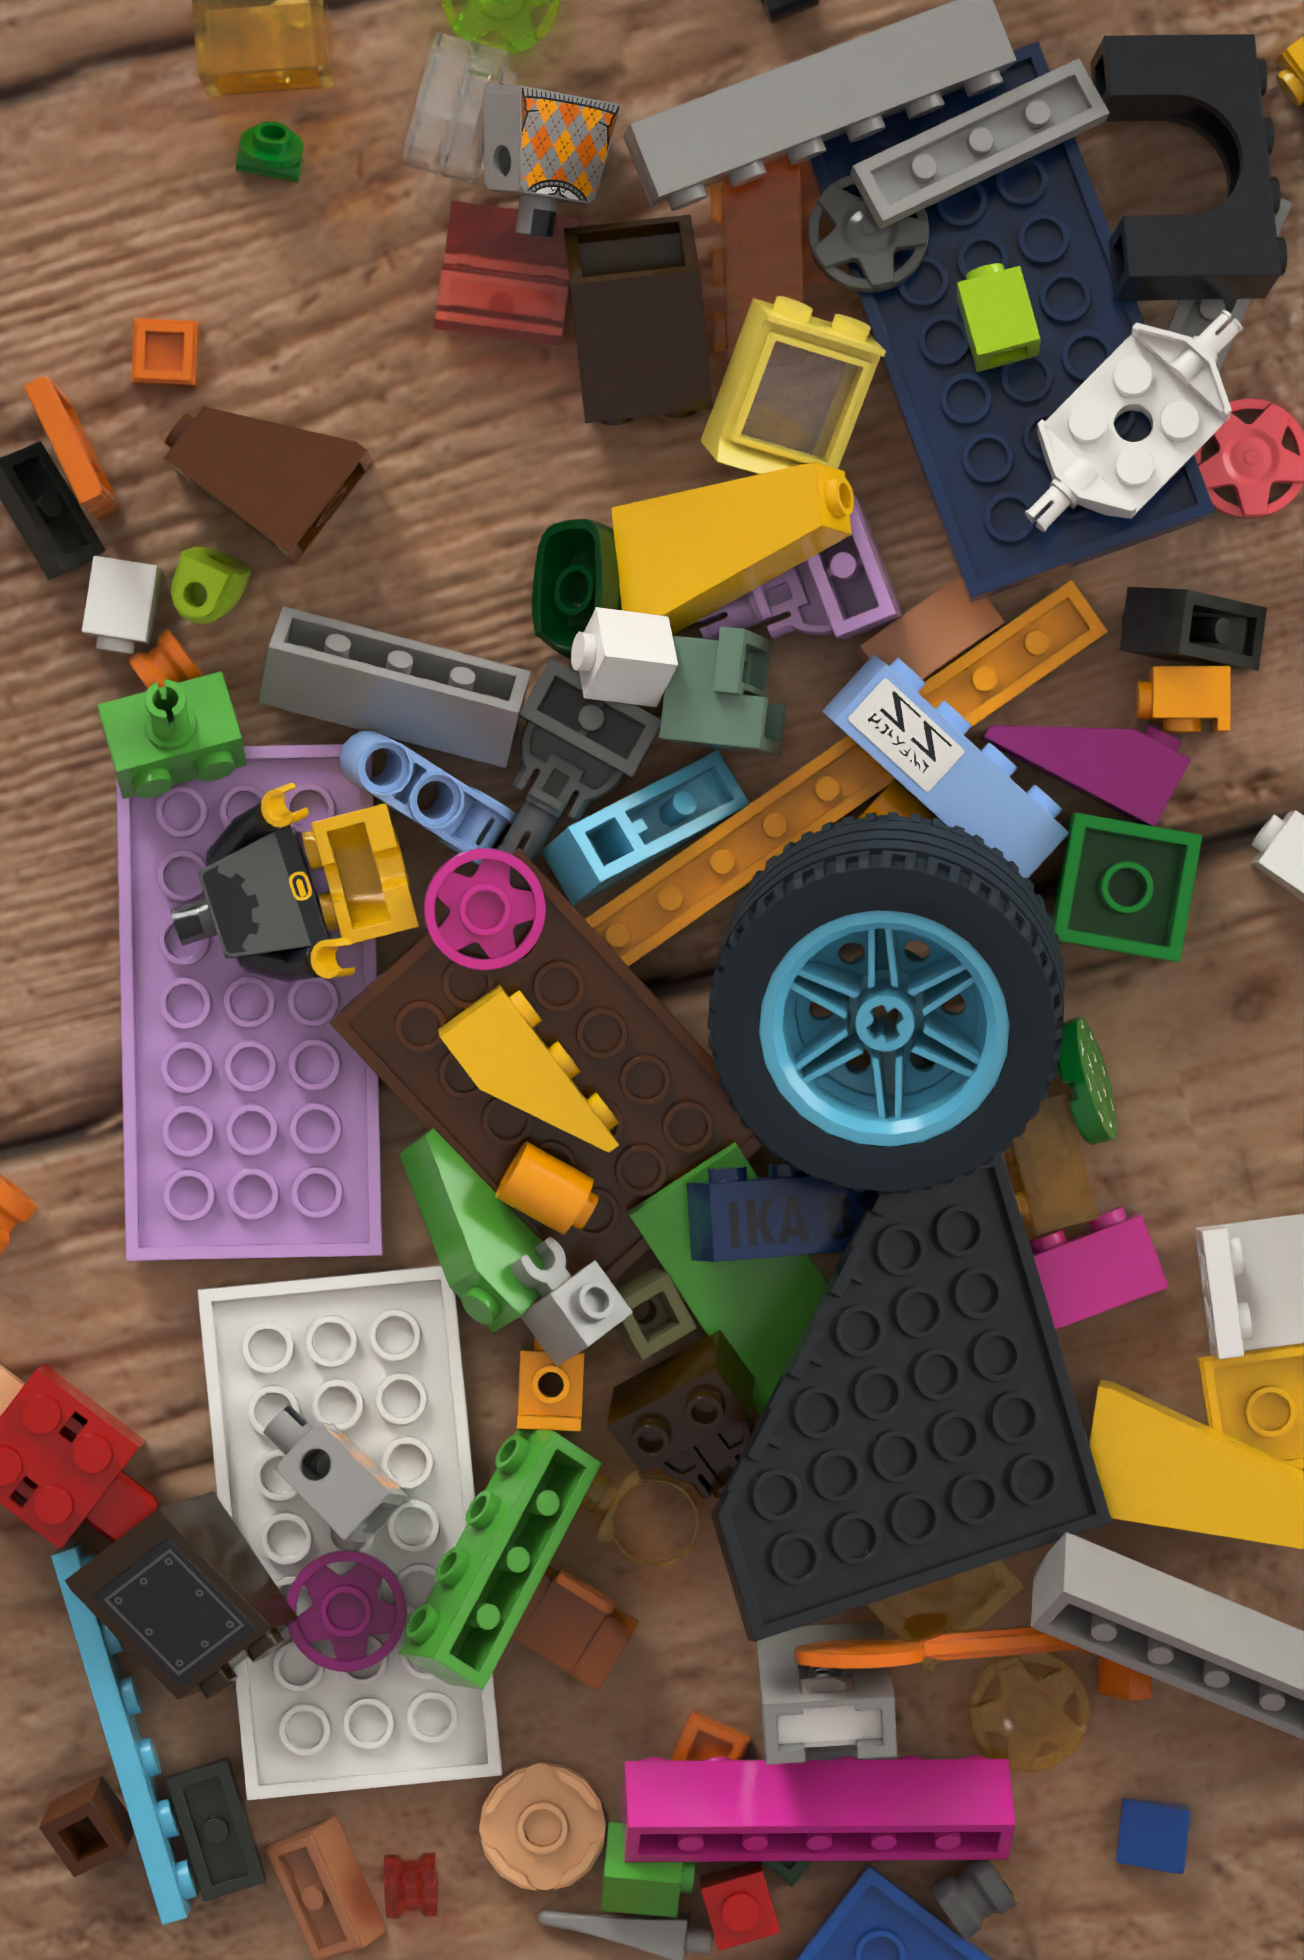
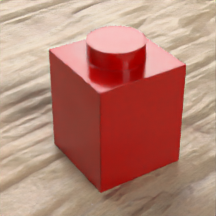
[700,1861,781,1951]

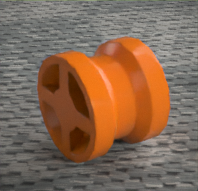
[127,629,204,688]

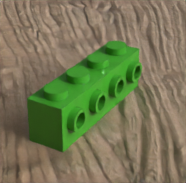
[399,1429,602,1690]

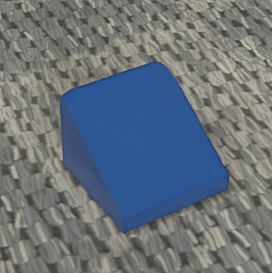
[1116,1798,1190,1874]

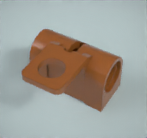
[511,1565,639,1691]

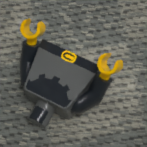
[171,783,355,983]

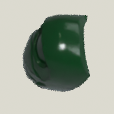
[532,519,622,659]

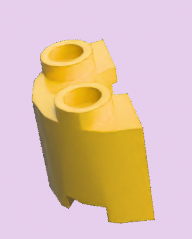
[302,803,419,946]

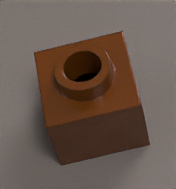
[39,1776,134,1877]

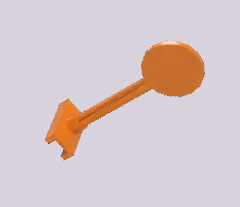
[794,1626,1152,1701]

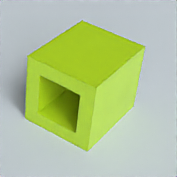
[957,263,1041,372]

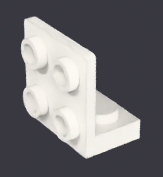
[1194,1214,1304,1359]

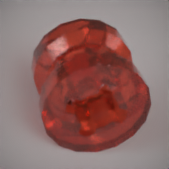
[384,1852,439,1919]

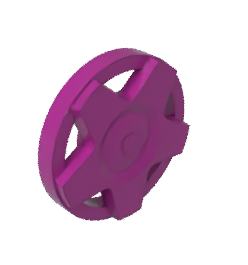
[287,1550,407,1672]

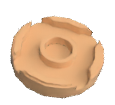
[479,1761,606,1891]

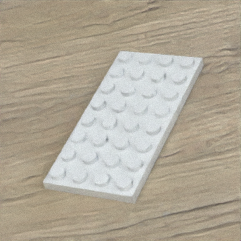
[197,1265,503,1800]

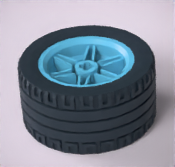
[707,812,1065,1194]

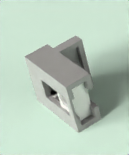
[756,1621,897,1765]

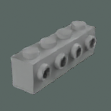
[258,606,531,768]

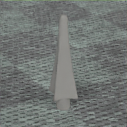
[538,1910,714,1960]

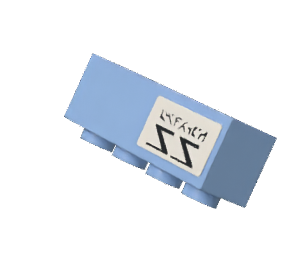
[822,654,1069,878]

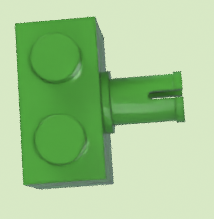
[97,671,247,799]

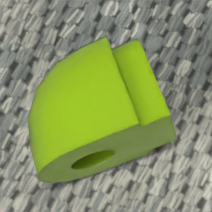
[170,547,252,624]

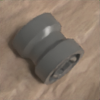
[930,1860,1018,1940]

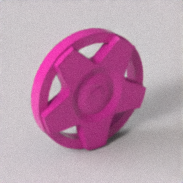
[424,848,546,970]

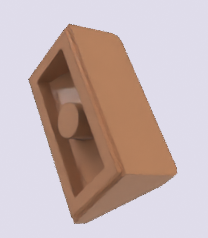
[264,1817,386,1960]

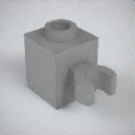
[511,1237,633,1367]

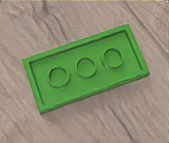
[628,1142,827,1416]

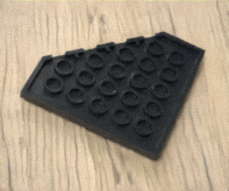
[711,1151,1112,1642]

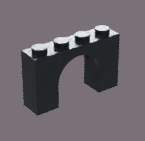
[1090,34,1287,301]

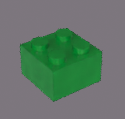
[1051,812,1202,963]

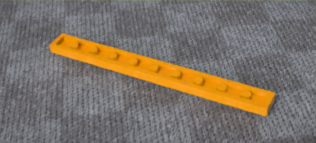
[585,579,1108,967]

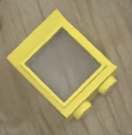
[700,296,886,474]

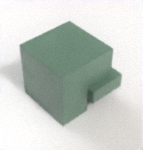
[659,626,787,756]

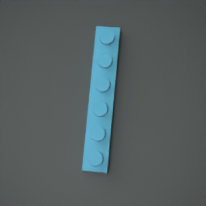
[51,1542,198,1925]

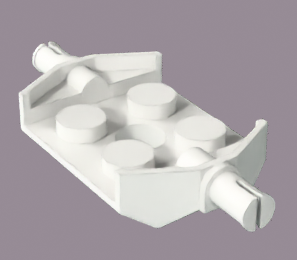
[1025,310,1243,532]

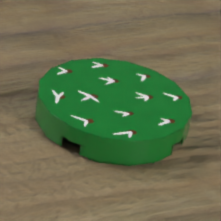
[1057,1017,1118,1145]

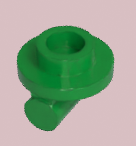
[236,122,303,183]

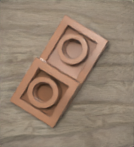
[856,576,1005,682]

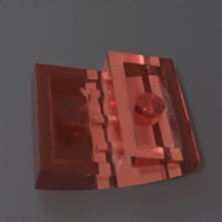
[434,201,579,346]

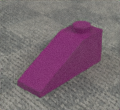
[981,725,1191,826]

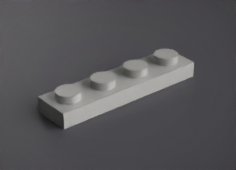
[850,58,1109,229]

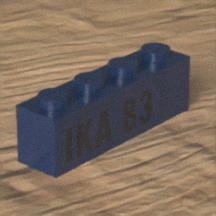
[686,1163,874,1262]

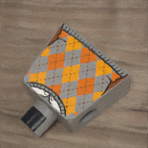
[484,84,621,238]
[263,1406,409,1543]

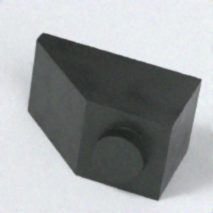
[1120,587,1267,671]

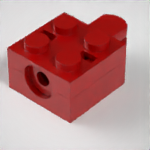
[0,1364,161,1550]

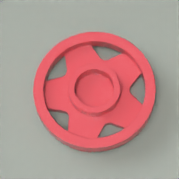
[1194,398,1304,519]

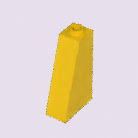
[611,462,854,635]
[1089,1380,1304,1549]

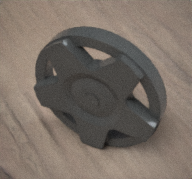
[808,175,929,293]

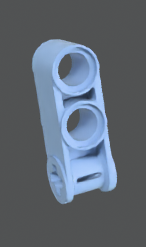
[340,731,517,866]

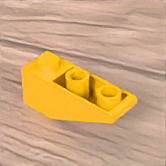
[438,984,619,1153]

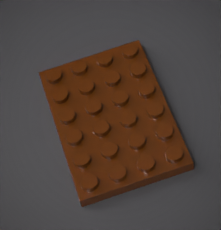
[329,847,762,1283]

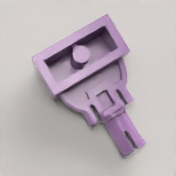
[697,496,904,640]

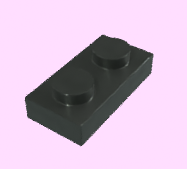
[0,441,106,580]
[166,1757,267,1902]

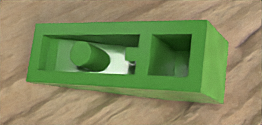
[399,1128,566,1333]

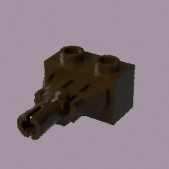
[607,1330,755,1499]

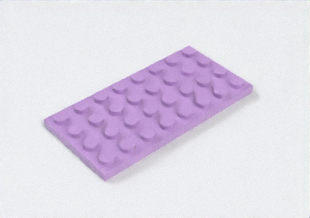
[116,744,383,1261]

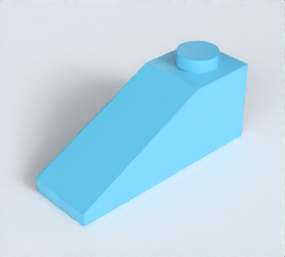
[541,750,750,906]

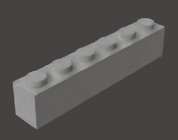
[623,0,1016,211]
[1031,1532,1304,1740]

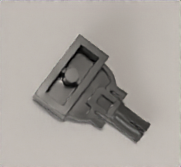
[497,658,661,863]

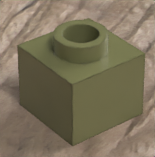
[615,1267,697,1361]

